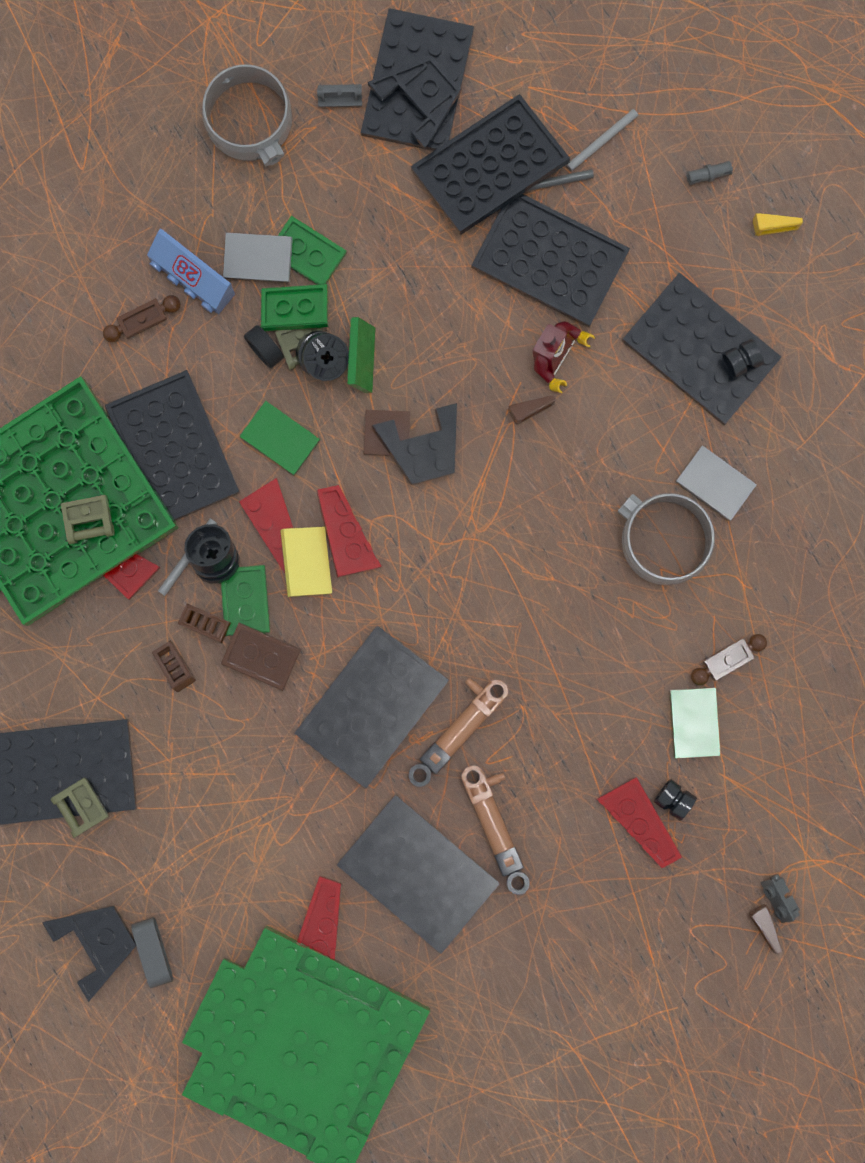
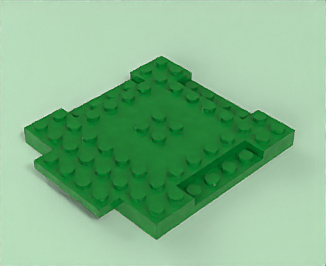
[0,376,179,626]
[182,926,430,1163]

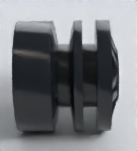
[296,331,349,381]
[184,524,240,584]

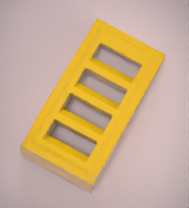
[753,213,803,236]

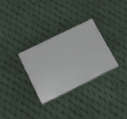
[223,233,293,282]
[676,445,757,521]

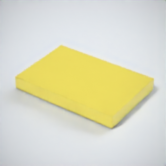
[281,527,332,597]

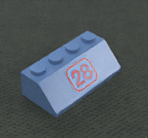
[147,229,235,315]

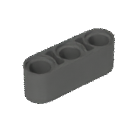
[131,917,173,988]

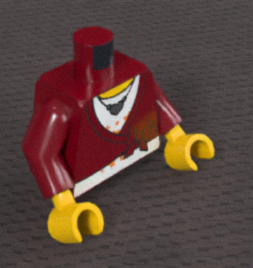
[533,321,595,393]

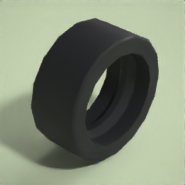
[244,325,284,368]

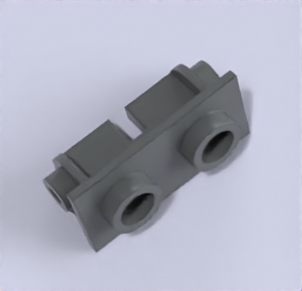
[317,84,362,107]
[760,874,800,923]

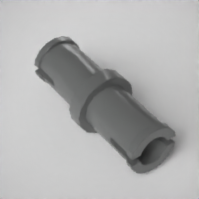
[686,161,733,185]

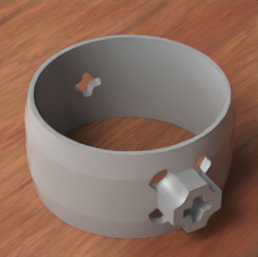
[202,64,292,167]
[617,493,715,585]

